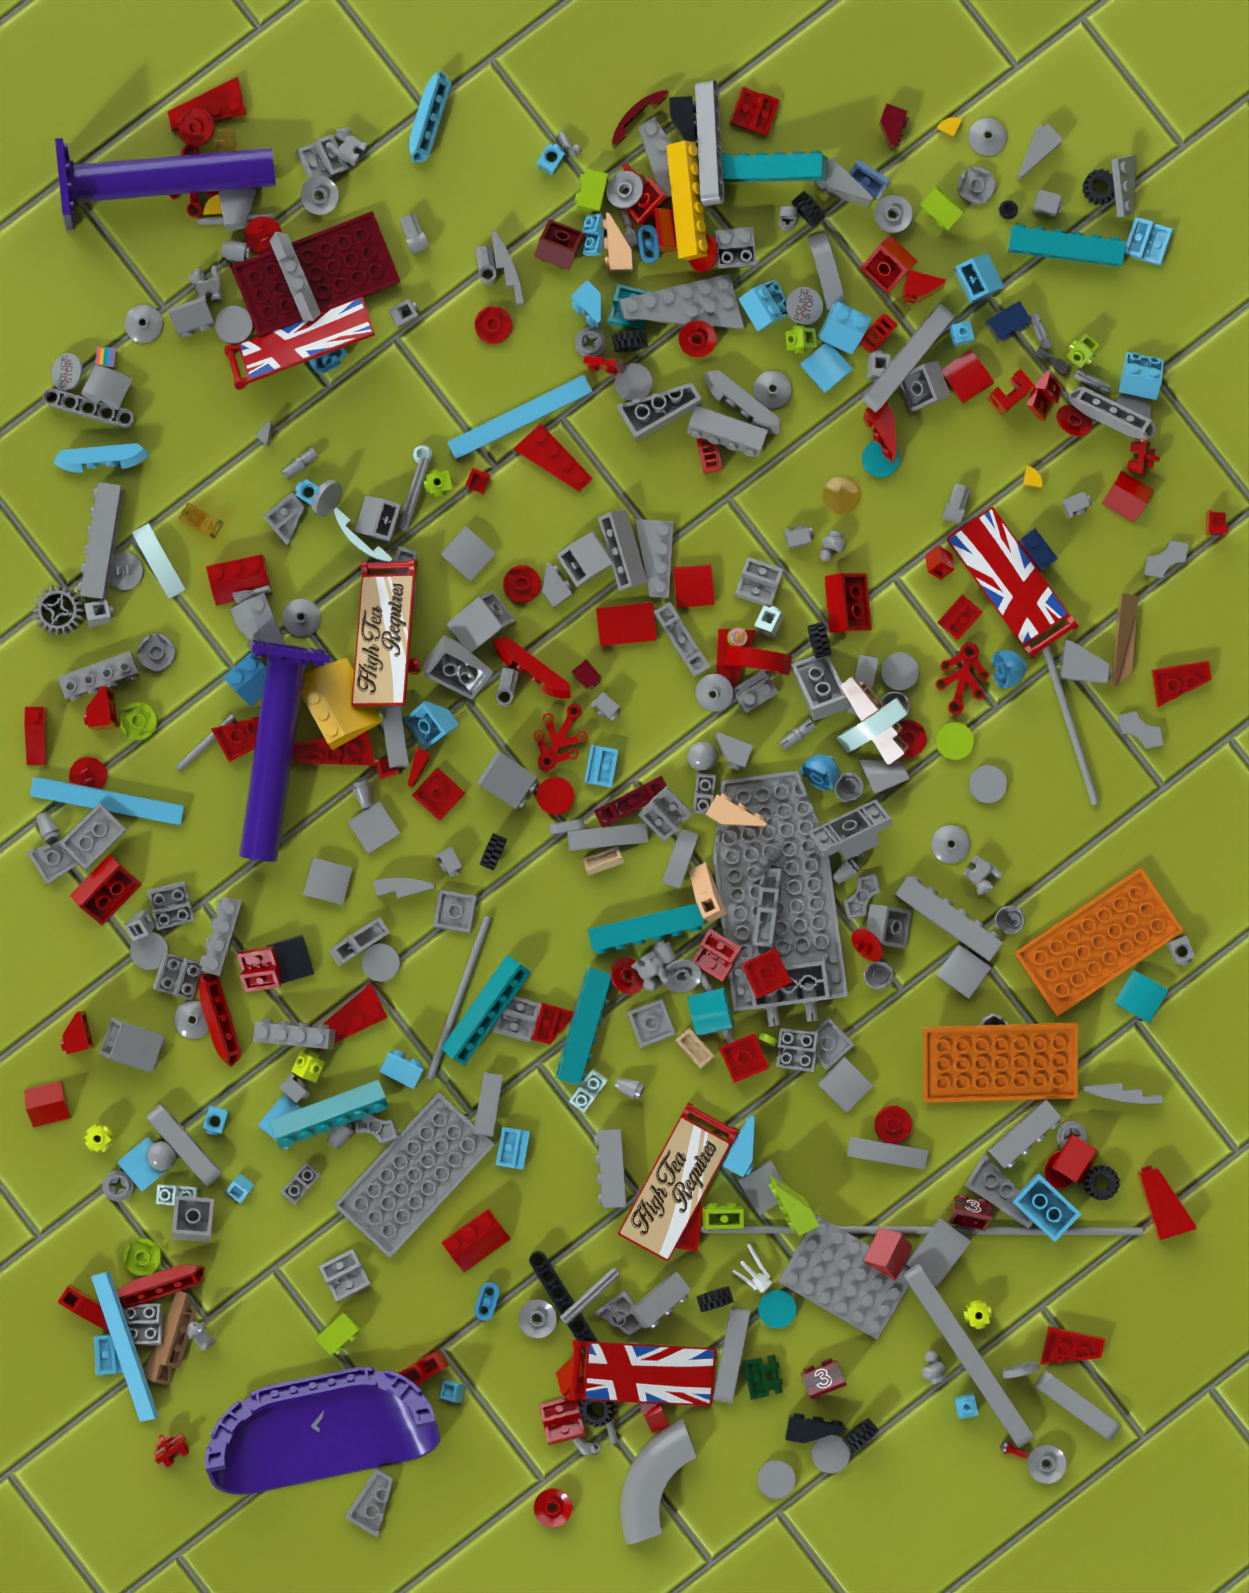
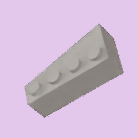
[616,383,703,442]

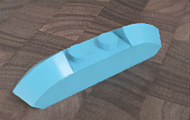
[409,71,451,163]
[53,443,150,473]

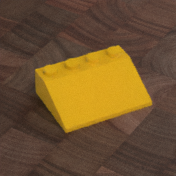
[301,657,383,750]

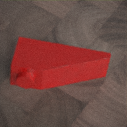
[24,706,47,766]

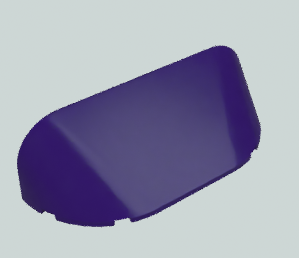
[205,1367,441,1495]

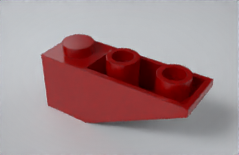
[863,401,896,464]
[57,1284,109,1332]

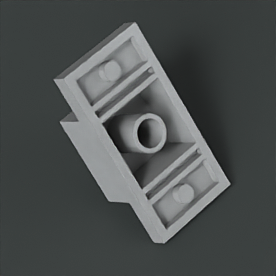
[808,799,893,861]

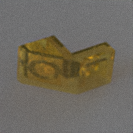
[179,503,224,539]

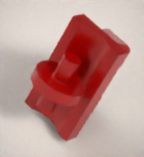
[1127,439,1160,477]
[153,1432,190,1468]

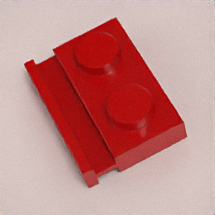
[937,594,983,641]

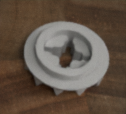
[575,327,605,357]
[1056,1121,1087,1149]
[102,1171,133,1201]

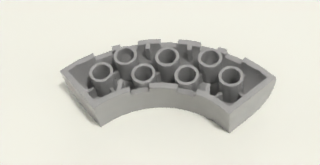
[620,1419,697,1545]

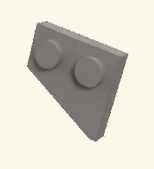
[263,492,304,545]

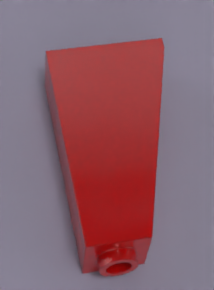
[1137,1165,1197,1240]

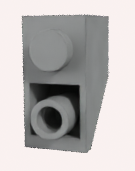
[542,563,573,608]

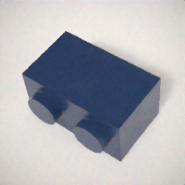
[985,300,1032,343]
[1018,528,1058,572]

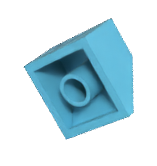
[817,301,871,355]

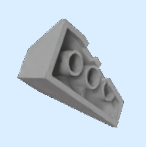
[230,593,285,661]

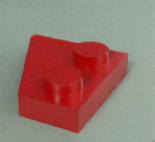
[583,355,625,376]
[531,1002,574,1045]

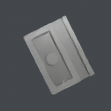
[733,670,778,713]

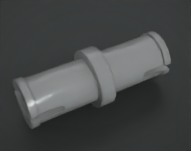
[281,447,319,480]
[779,719,816,751]

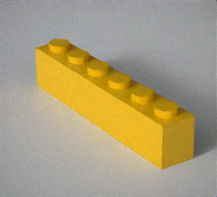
[666,141,708,260]

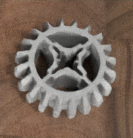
[32,584,85,636]

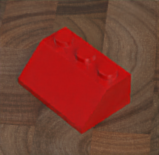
[206,554,272,606]
[824,573,872,633]
[83,686,119,731]
[70,854,142,925]
[441,1208,511,1272]

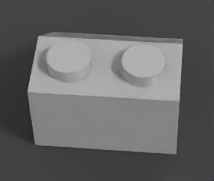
[168,297,215,338]
[899,361,951,413]
[715,732,753,771]
[866,904,912,949]
[172,1196,214,1242]

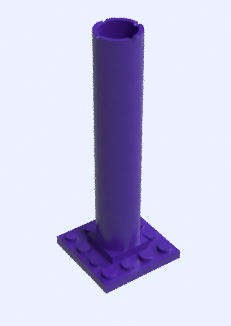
[55,138,276,231]
[239,639,330,862]

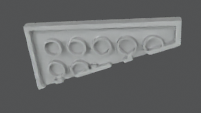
[619,274,744,330]

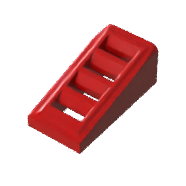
[859,313,898,354]
[696,437,723,474]
[408,747,431,788]

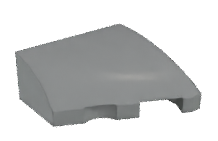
[219,188,257,231]
[859,759,909,794]
[593,1290,642,1335]

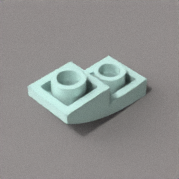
[569,1069,608,1113]
[156,1184,199,1205]

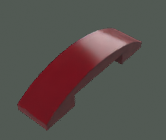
[612,90,669,149]
[594,775,667,828]

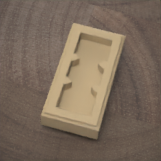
[582,846,624,876]
[675,1028,715,1069]

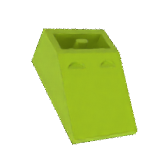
[768,1174,819,1236]

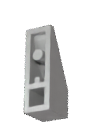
[1016,123,1063,181]

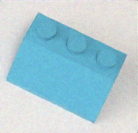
[1013,1173,1081,1242]

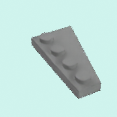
[638,117,672,198]

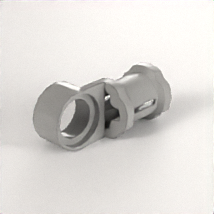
[778,206,797,231]

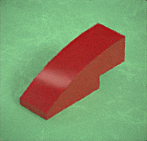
[398,1349,449,1385]

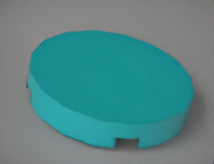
[862,441,900,478]
[758,1289,797,1328]

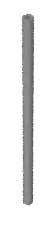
[1040,640,1099,805]
[426,915,492,1081]

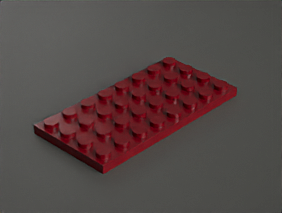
[230,211,401,337]

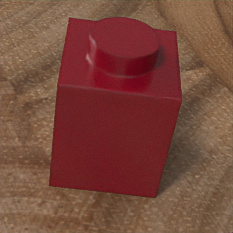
[572,659,601,690]

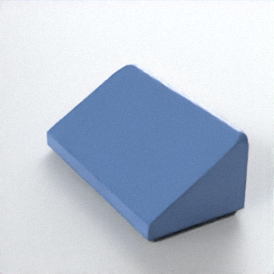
[849,160,890,199]

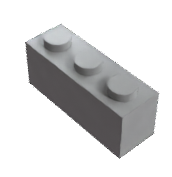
[630,1272,691,1328]

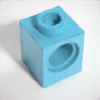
[537,143,565,176]
[949,321,974,347]
[295,479,320,506]
[203,1105,229,1136]
[954,1393,979,1419]

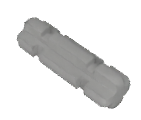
[1030,313,1052,350]
[1074,369,1110,395]

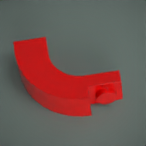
[724,645,792,676]

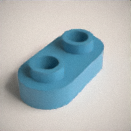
[638,225,659,264]
[474,1282,500,1320]

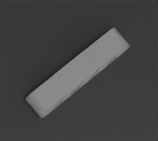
[43,388,136,429]
[146,1103,223,1186]
[713,1307,750,1404]
[1034,1370,1122,1442]

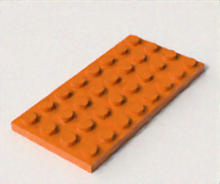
[1014,867,1184,1017]
[923,1023,1078,1103]

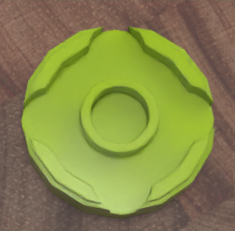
[119,702,158,741]
[935,722,974,760]
[123,1238,162,1277]

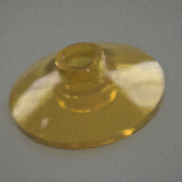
[823,476,861,514]

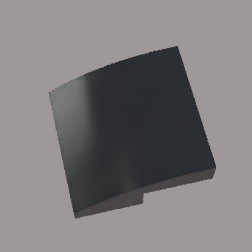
[266,935,314,984]

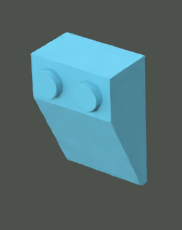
[722,1114,755,1177]

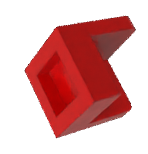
[465,468,491,495]
[1206,510,1228,536]
[925,545,955,580]
[375,758,400,780]

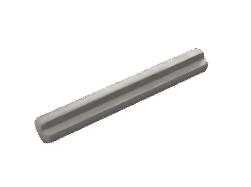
[398,457,430,531]
[560,1268,620,1324]

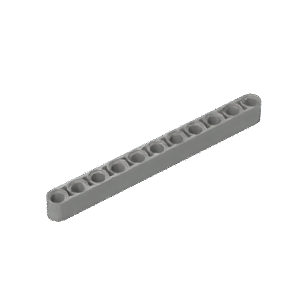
[903,1263,1035,1448]

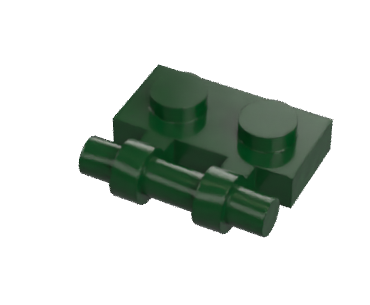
[743,1354,783,1400]

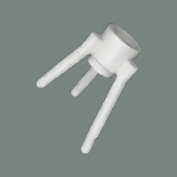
[732,1244,772,1293]

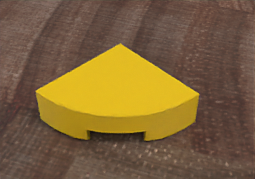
[936,117,962,137]
[203,194,222,215]
[1023,465,1042,488]

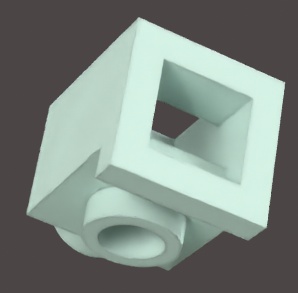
[754,606,784,639]

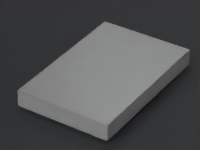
[59,803,127,871]
[905,1217,971,1287]

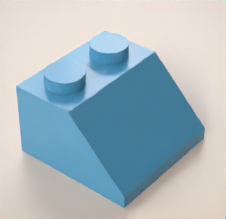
[223,652,266,707]

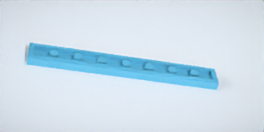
[447,375,593,460]
[30,776,185,825]
[91,1271,158,1422]

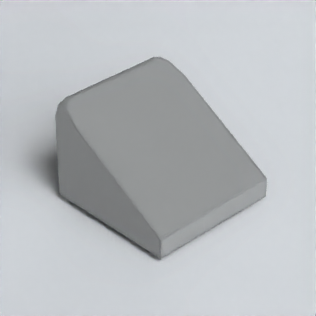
[256,421,272,447]

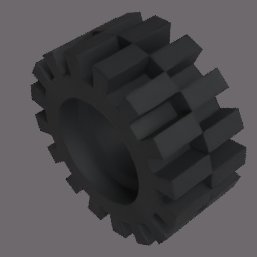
[1082,169,1115,206]
[791,191,825,227]
[612,330,648,353]
[807,622,831,659]
[479,833,507,871]
[1084,1165,1120,1200]
[696,1286,734,1312]
[579,1400,617,1427]
[843,1418,879,1452]

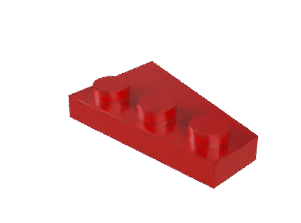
[716,629,756,687]
[1151,660,1212,708]
[1040,1326,1105,1365]

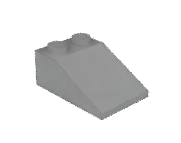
[814,158,873,208]
[423,635,493,700]
[791,656,849,721]

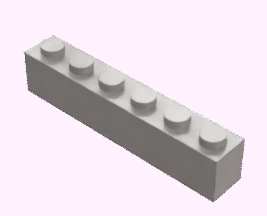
[78,482,124,600]
[894,875,1003,961]

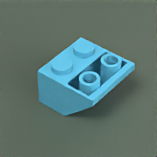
[953,253,1005,304]
[571,280,601,329]
[739,280,788,332]
[1119,352,1164,400]
[380,1049,425,1089]

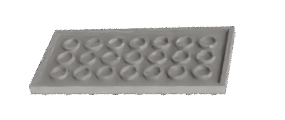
[333,1092,495,1258]

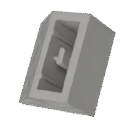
[714,227,757,269]
[355,496,402,543]
[556,531,614,587]

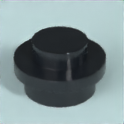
[999,200,1018,220]

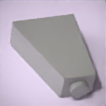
[1060,640,1112,684]

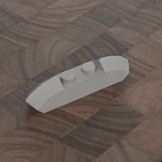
[270,232,321,321]
[704,370,780,434]
[1069,387,1156,439]

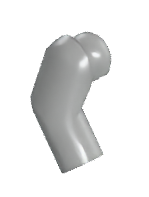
[557,132,582,157]
[572,1437,601,1456]

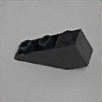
[669,96,698,149]
[785,1413,847,1443]

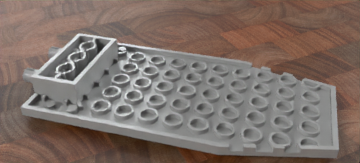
[713,770,848,1027]

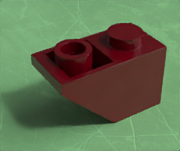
[879,103,909,150]

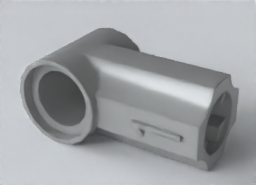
[400,213,430,254]
[475,246,497,286]
[942,483,971,525]
[496,668,519,708]

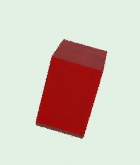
[639,1403,670,1433]

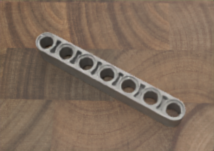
[695,80,724,207]
[861,303,955,412]

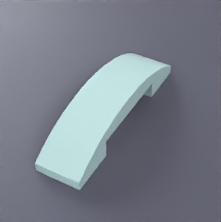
[334,507,393,562]
[132,523,186,599]
[836,698,908,753]

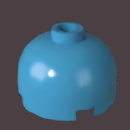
[309,347,347,373]
[992,650,1027,689]
[800,754,840,791]

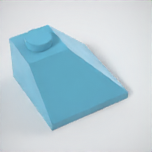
[403,701,459,751]

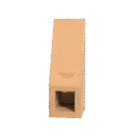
[603,213,633,273]
[705,793,767,827]
[689,862,727,922]

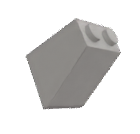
[447,590,516,653]
[477,751,538,809]
[99,1017,165,1072]

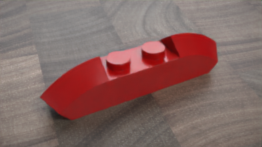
[493,637,571,699]
[199,973,242,1067]
[117,1265,205,1309]

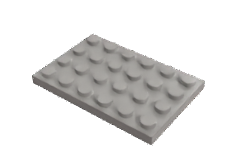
[778,1214,909,1339]

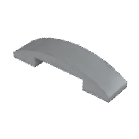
[807,232,846,311]
[654,602,710,677]

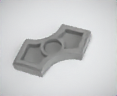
[1144,541,1188,579]
[1117,712,1164,749]
[843,873,881,920]
[353,1114,400,1145]

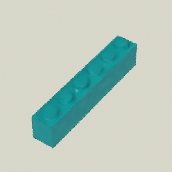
[722,151,828,183]
[1007,224,1126,267]
[587,903,705,955]
[441,955,531,1066]
[555,967,613,1085]
[269,1080,389,1148]

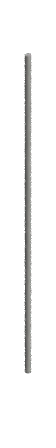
[700,1225,1143,1235]

